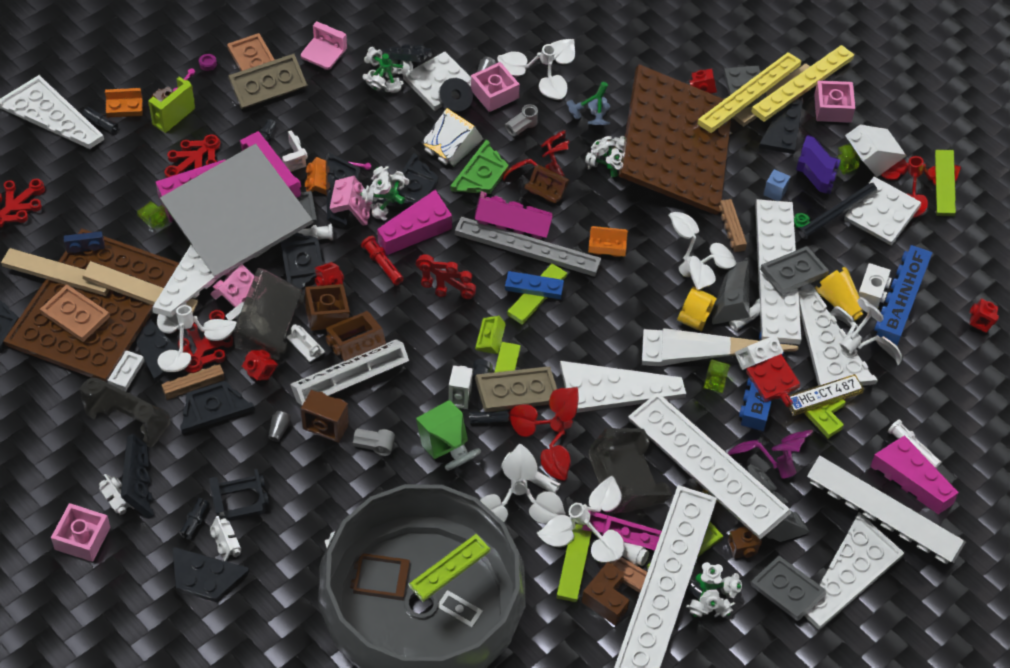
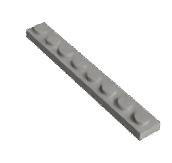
[455,217,601,277]

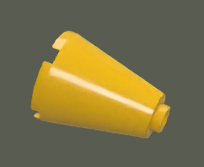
[815,267,864,321]

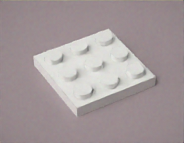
[403,52,471,111]
[844,177,921,245]

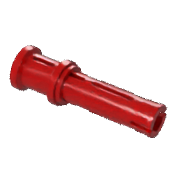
[361,236,404,285]

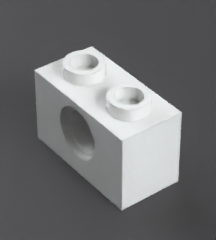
[858,263,892,309]
[449,366,473,409]

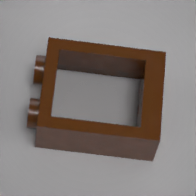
[325,311,386,361]
[350,553,410,601]

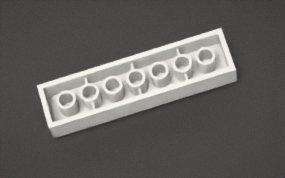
[807,455,966,564]

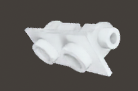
[287,324,325,362]
[99,474,135,515]
[210,516,241,562]

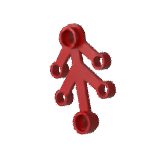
[164,134,221,178]
[0,179,45,228]
[416,255,476,299]
[178,310,233,373]

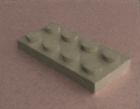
[228,54,307,110]
[475,366,557,412]

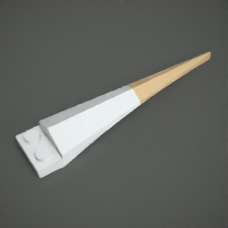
[642,328,798,366]

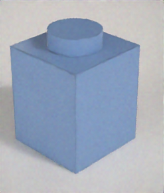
[764,169,791,201]

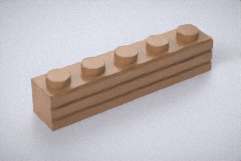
[719,199,747,252]
[162,364,225,400]

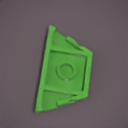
[450,140,509,194]

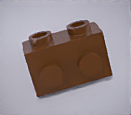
[525,165,569,203]

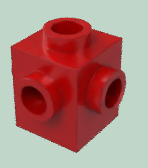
[690,69,717,94]
[315,262,344,286]
[969,298,999,333]
[242,350,278,380]

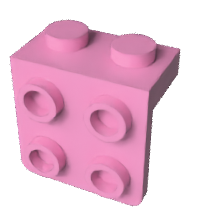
[301,21,347,70]
[330,176,372,226]
[210,264,267,307]

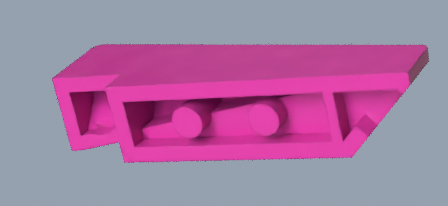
[582,511,662,550]

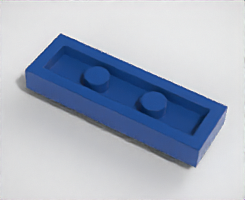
[505,271,564,299]

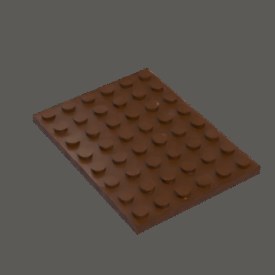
[619,64,731,215]
[3,228,179,383]

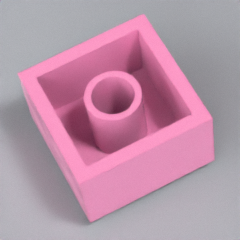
[471,62,520,112]
[814,81,855,123]
[51,503,110,562]

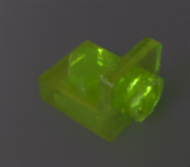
[137,201,166,228]

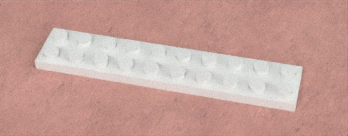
[755,199,801,344]
[628,392,791,539]
[614,485,717,668]

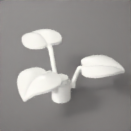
[497,39,575,100]
[668,212,736,290]
[830,297,902,365]
[157,305,238,372]
[480,444,565,524]
[537,476,624,563]

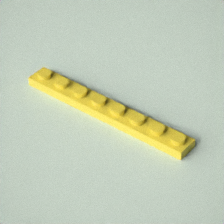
[751,45,854,122]
[698,52,801,133]

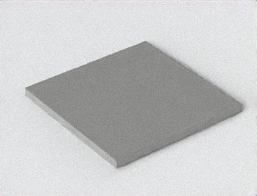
[160,144,313,279]

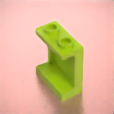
[148,77,195,133]

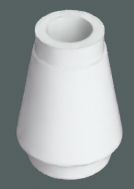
[622,542,649,566]

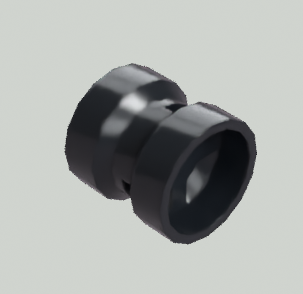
[472,359,493,385]

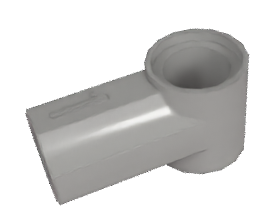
[505,104,538,136]
[353,429,395,456]

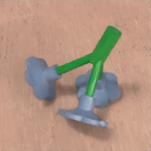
[567,82,610,125]

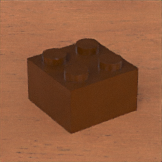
[304,284,350,331]
[301,390,349,443]

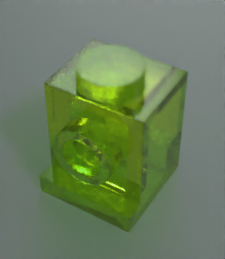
[836,143,859,174]
[704,360,730,393]

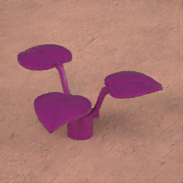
[727,430,813,478]

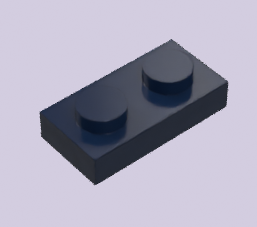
[64,231,105,253]

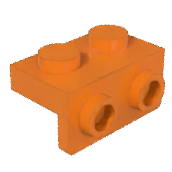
[305,157,327,195]
[588,226,628,257]

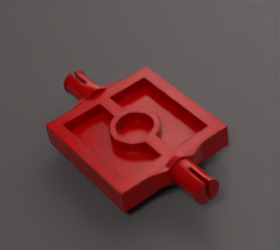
[746,354,800,407]

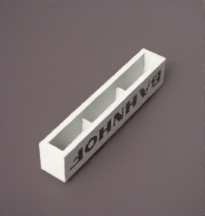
[290,340,409,405]

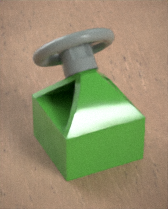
[416,400,481,471]

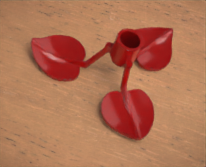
[503,130,569,180]
[881,156,961,217]
[509,387,579,480]

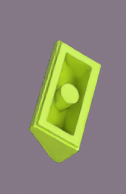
[475,316,506,354]

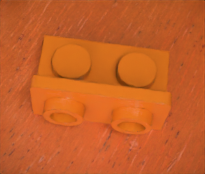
[105,88,143,118]

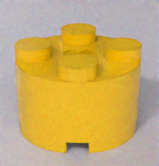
[677,287,717,331]

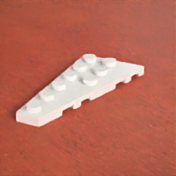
[0,75,104,149]
[153,245,222,317]
[798,289,877,387]
[560,361,686,413]
[804,512,904,630]

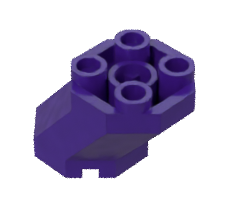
[796,135,841,194]

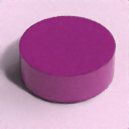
[199,54,217,71]

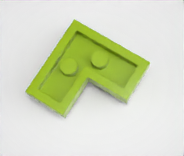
[802,395,845,438]

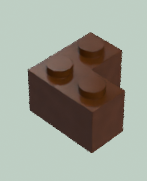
[582,562,630,626]

